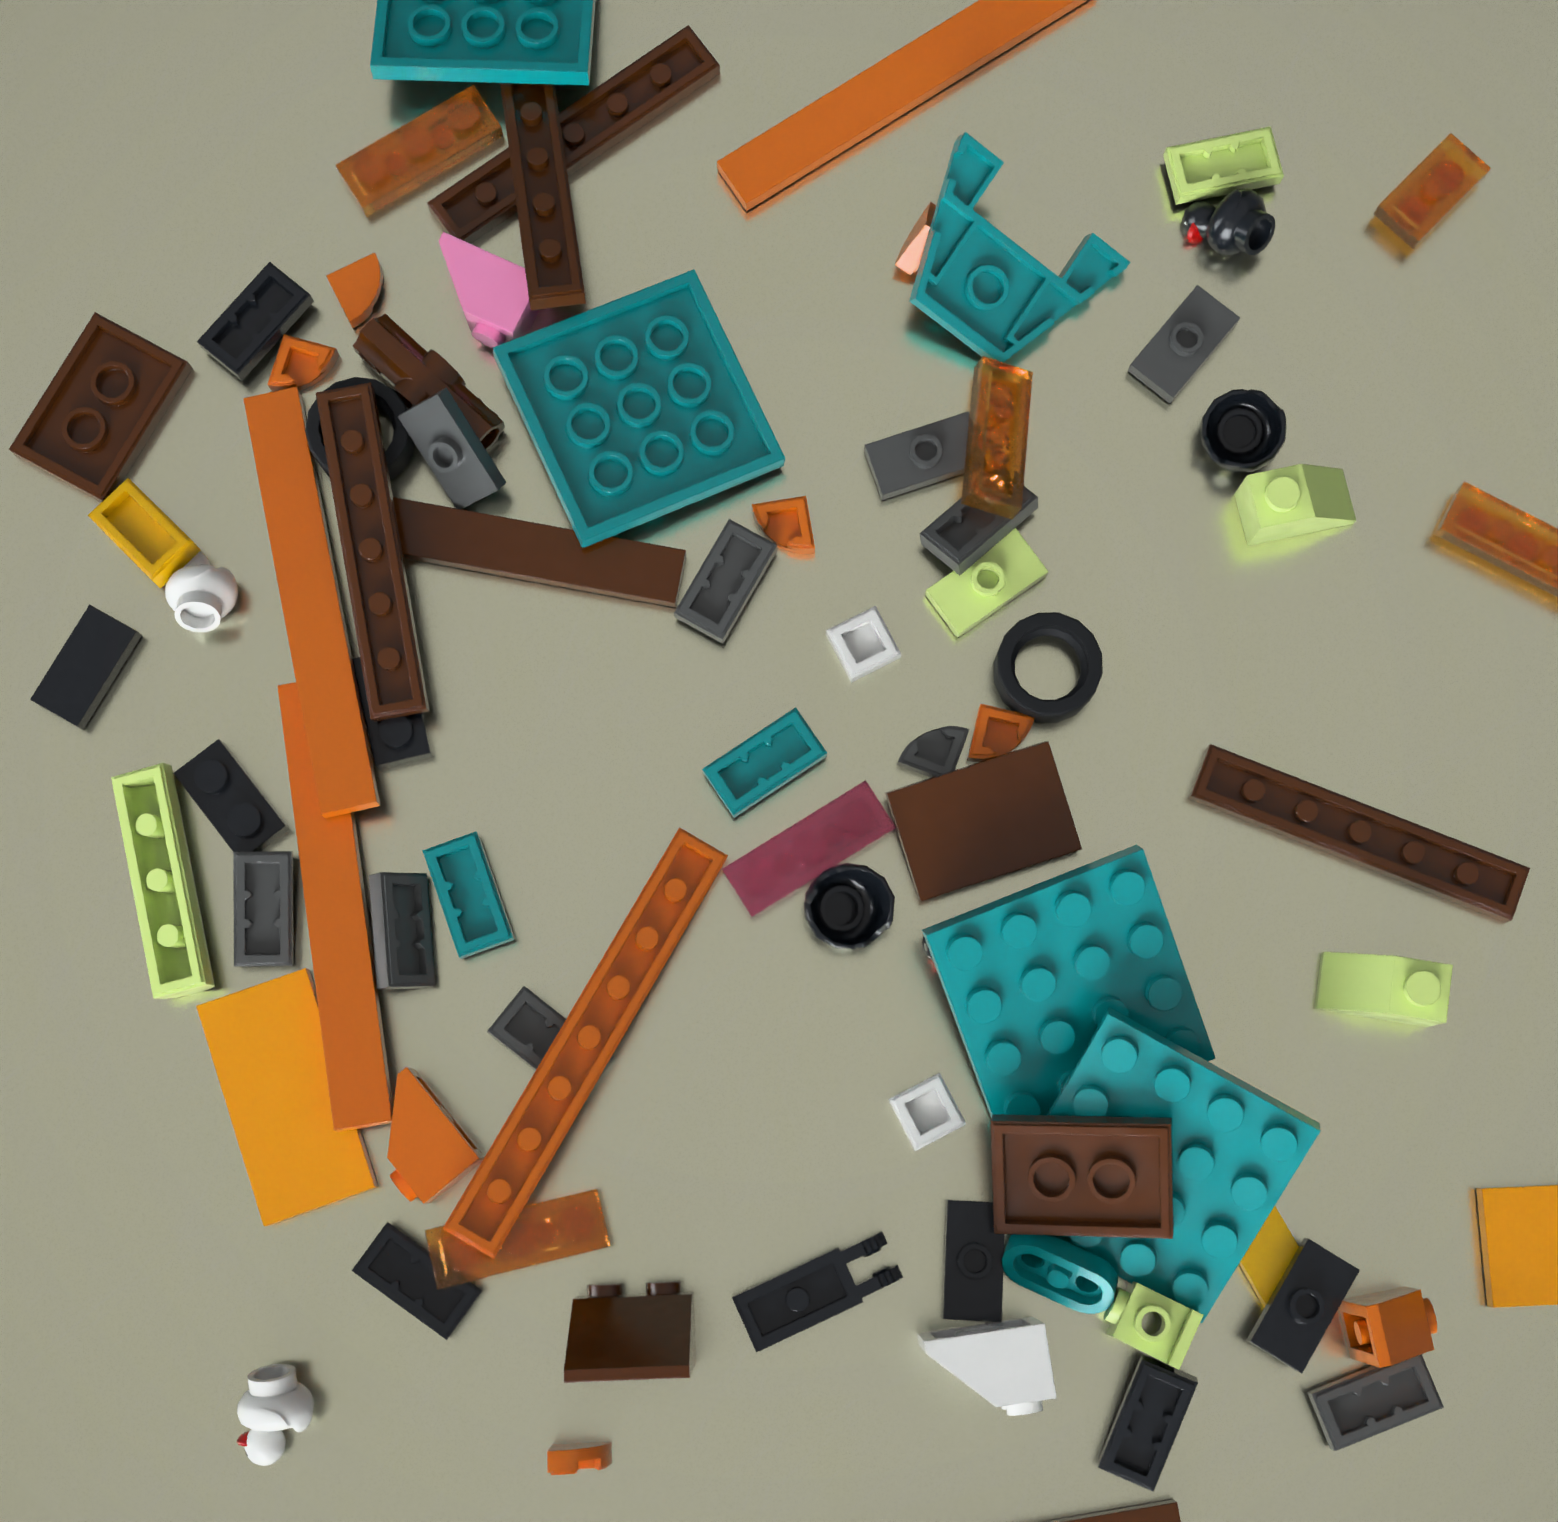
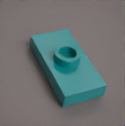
[702,707,827,818]
[422,831,515,959]

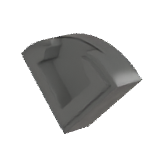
[897,726,970,778]

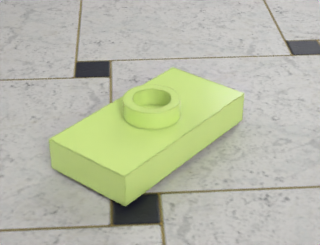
[1163,126,1284,205]
[925,528,1048,638]

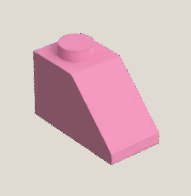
[439,232,540,348]

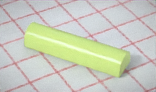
[111,763,215,999]

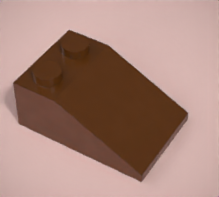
[564,1281,696,1383]

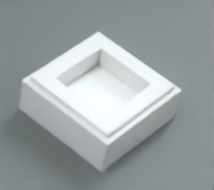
[826,606,901,683]
[888,1073,966,1151]

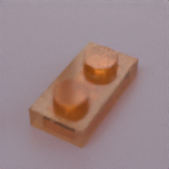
[1373,133,1491,249]

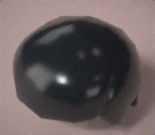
[1201,389,1287,472]
[803,863,895,950]

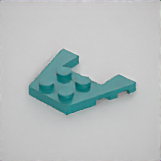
[909,132,1130,366]

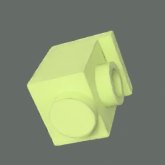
[1104,1281,1203,1370]

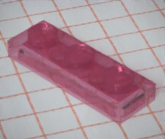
[722,780,896,919]

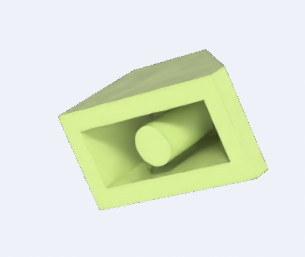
[1234,464,1356,546]
[1314,952,1453,1027]

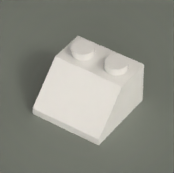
[917,1316,1057,1416]

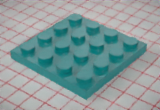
[370,0,596,86]
[493,269,786,548]
[922,844,1216,1118]
[1047,1007,1321,1323]

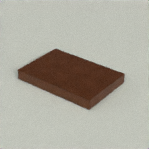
[9,312,193,502]
[885,741,1082,901]
[991,1114,1174,1239]

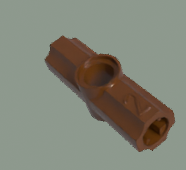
[353,314,505,451]

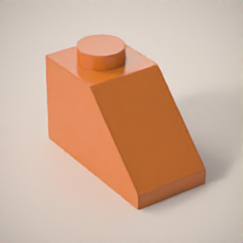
[387,1067,485,1204]
[1339,1287,1437,1368]

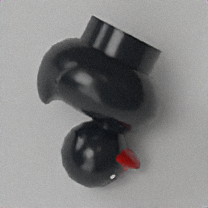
[1182,189,1275,256]

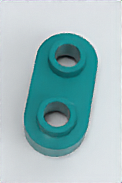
[1002,1234,1118,1314]

